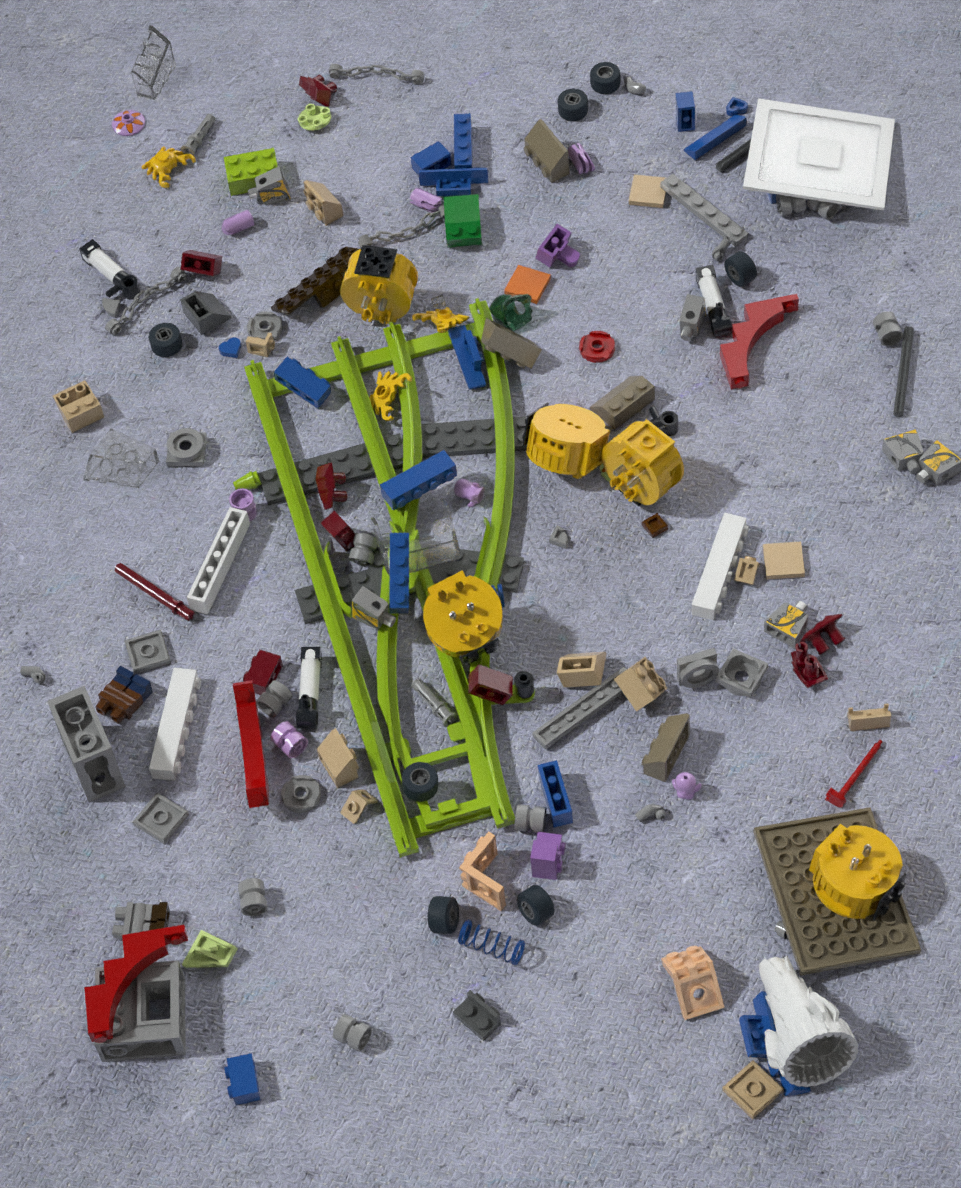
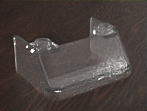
[371,498,460,575]

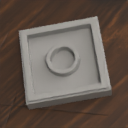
[124,629,171,674]
[132,793,189,844]

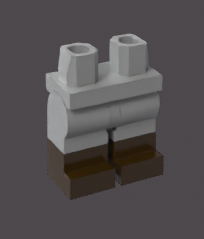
[112,902,170,939]

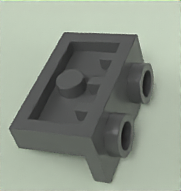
[453,990,501,1042]

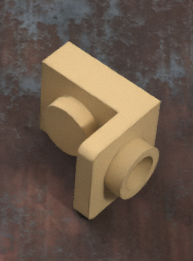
[246,332,275,357]
[734,556,760,585]

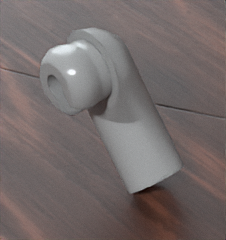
[624,77,646,94]
[712,236,732,261]
[20,666,46,684]
[635,804,666,822]

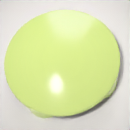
[298,104,331,130]

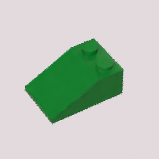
[444,194,482,248]

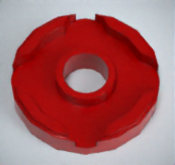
[579,331,615,363]

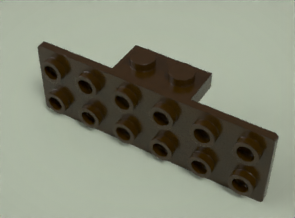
[271,246,359,314]

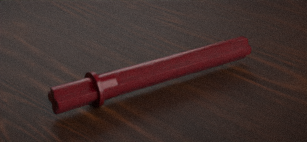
[114,563,195,621]

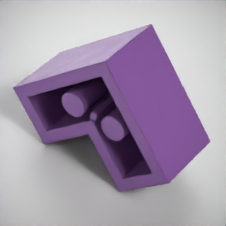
[530,832,566,880]

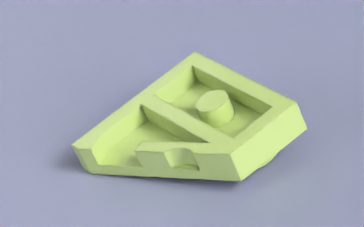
[182,930,238,968]

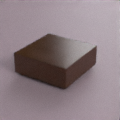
[642,513,668,538]

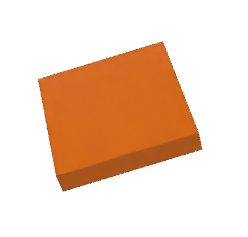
[504,265,551,304]

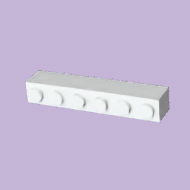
[187,507,250,615]
[692,513,749,620]
[149,668,201,781]

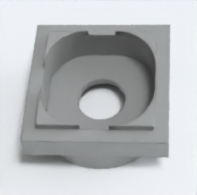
[166,428,207,467]
[677,648,719,688]
[715,648,768,698]

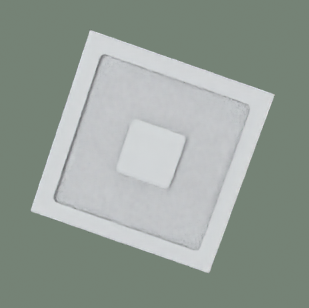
[743,98,895,211]

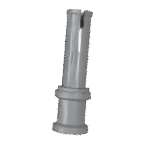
[181,114,216,155]
[411,678,458,727]

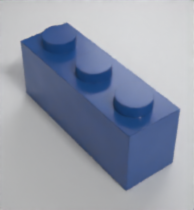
[274,356,331,409]
[537,760,573,828]

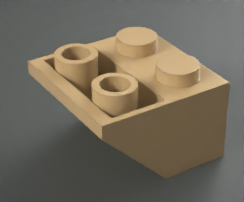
[303,180,343,225]
[53,380,104,433]
[557,652,606,687]
[614,657,668,711]
[317,728,359,788]

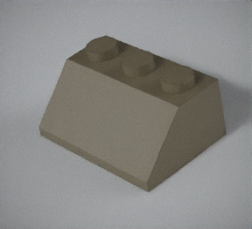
[524,119,569,183]
[481,318,542,369]
[590,376,655,430]
[641,713,690,783]

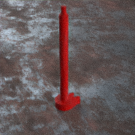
[825,740,883,808]

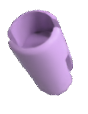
[568,143,595,174]
[410,188,441,213]
[221,210,254,235]

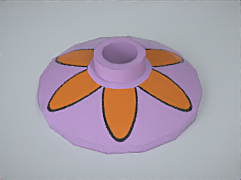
[112,110,145,136]

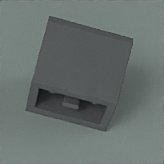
[180,291,232,335]

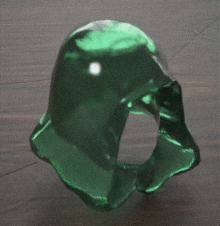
[489,294,533,331]

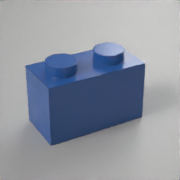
[675,91,695,132]
[410,141,452,176]
[224,1053,261,1106]

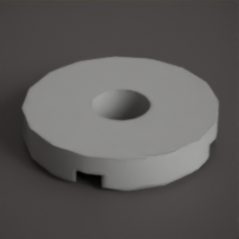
[247,311,283,340]
[281,775,321,813]

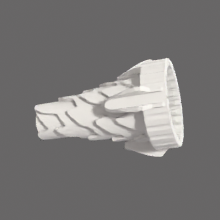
[759,956,858,1087]

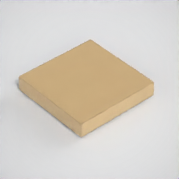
[628,174,666,208]
[763,541,805,580]
[722,1060,784,1119]

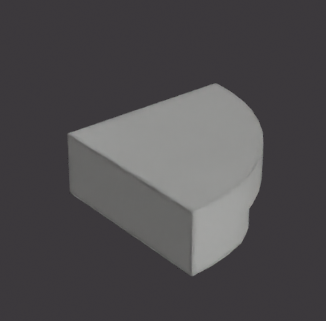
[102,298,121,318]
[549,525,568,549]

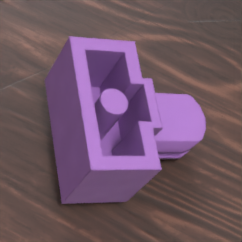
[535,223,580,268]

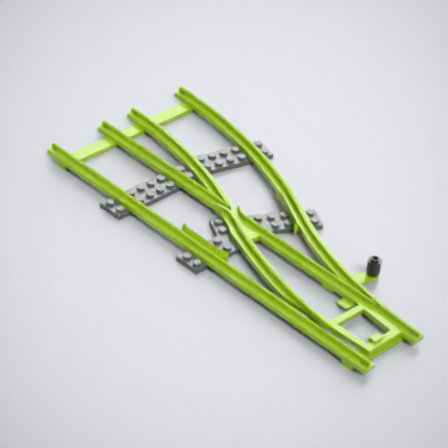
[244,298,535,858]

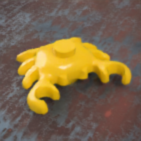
[141,146,196,188]
[412,307,469,333]
[369,371,412,421]

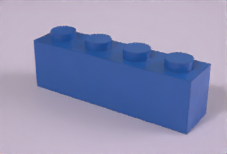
[454,113,473,169]
[380,450,457,511]
[389,533,409,614]

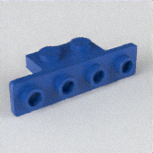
[419,168,489,197]
[448,325,486,390]
[739,991,780,1077]

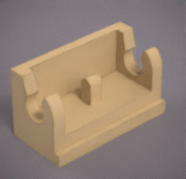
[847,703,891,731]

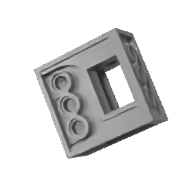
[47,686,126,802]
[94,960,186,1062]

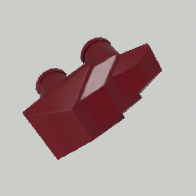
[299,74,337,107]
[315,463,348,510]
[800,614,845,655]
[791,642,828,688]

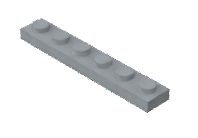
[660,174,748,247]
[532,667,626,750]

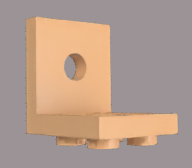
[459,831,506,911]
[661,946,725,1020]

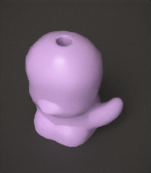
[454,479,485,507]
[672,772,702,800]

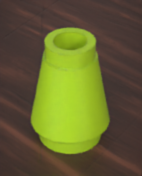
[233,471,262,490]

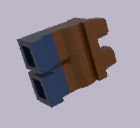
[95,666,153,724]

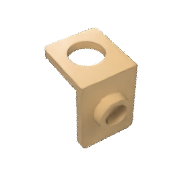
[340,789,378,824]

